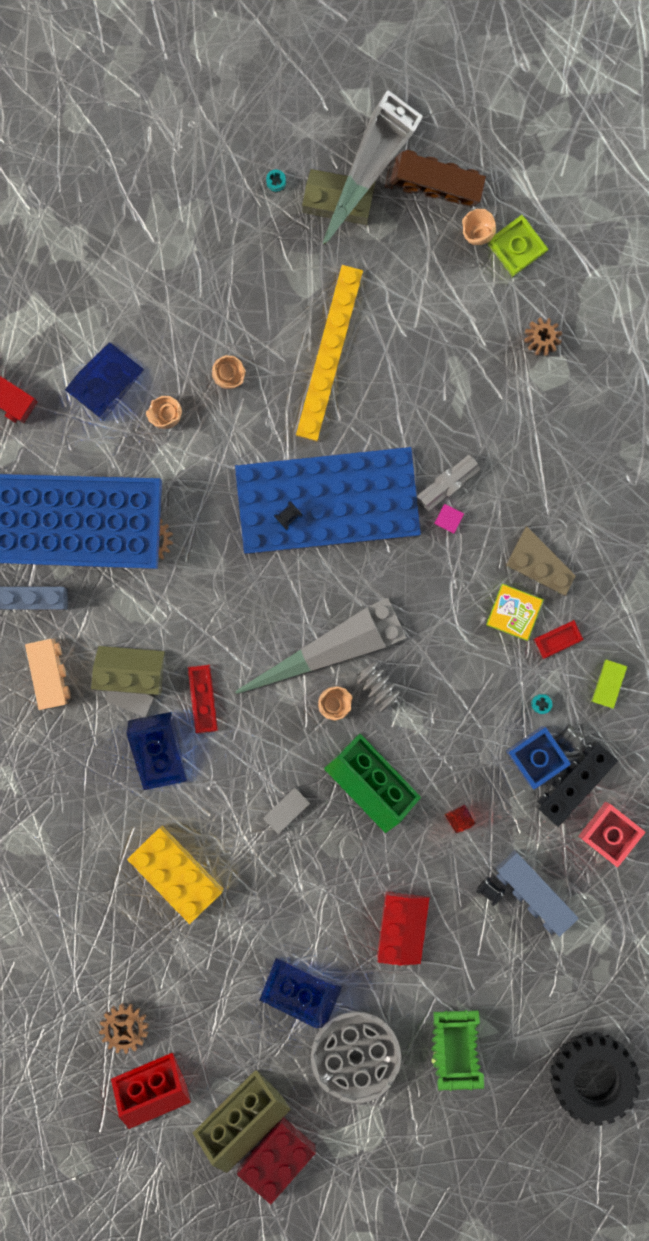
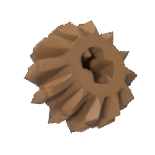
[524,318,562,356]

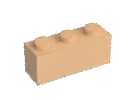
[25,639,71,710]

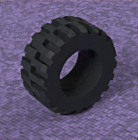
[550,1032,641,1126]

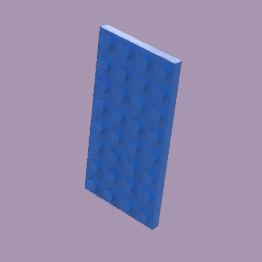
[235,447,421,554]
[0,474,162,569]

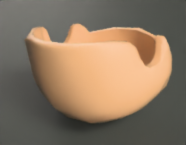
[462,208,496,245]
[212,355,246,390]
[146,396,182,430]
[318,686,353,721]

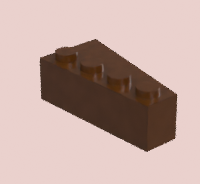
[385,150,486,207]

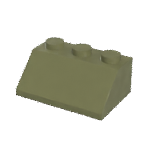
[302,169,376,225]
[91,646,165,696]

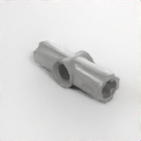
[417,455,481,511]

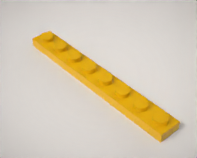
[296,265,363,442]

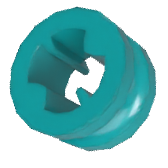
[266,169,286,192]
[531,694,552,714]

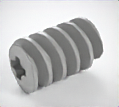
[356,661,400,712]

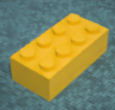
[127,825,223,924]

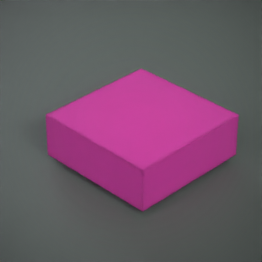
[434,504,464,534]

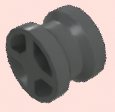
[556,724,584,753]

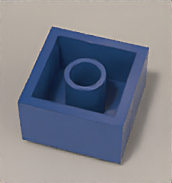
[506,726,571,790]

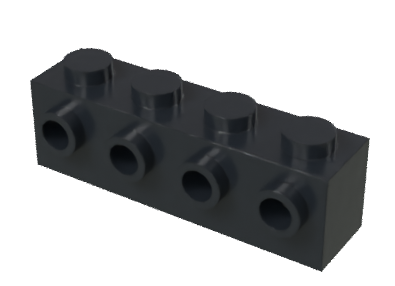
[536,741,619,827]

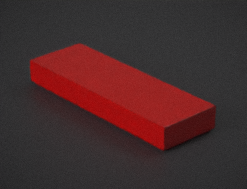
[187,665,218,734]

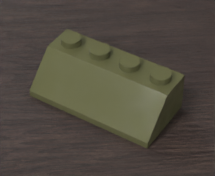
[193,1070,291,1173]

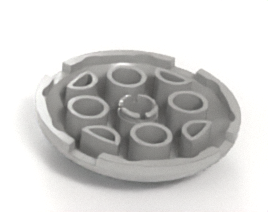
[311,1011,401,1103]

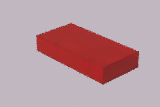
[533,620,584,659]

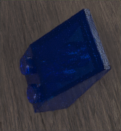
[65,342,144,421]
[126,712,187,790]
[259,958,342,1028]

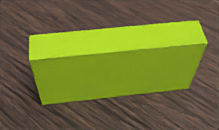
[591,659,627,709]

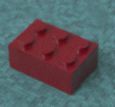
[237,1117,316,1205]

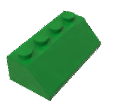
[324,733,421,834]

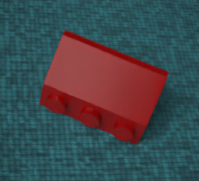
[377,891,430,966]
[111,1053,191,1129]

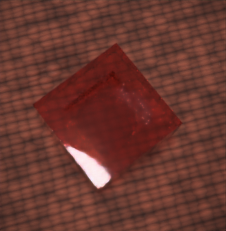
[445,804,476,834]

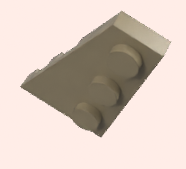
[505,526,576,596]

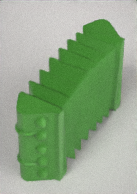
[431,1010,484,1091]

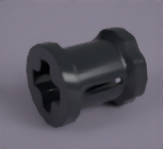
[274,501,303,530]
[476,877,505,906]

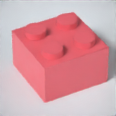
[578,802,646,867]

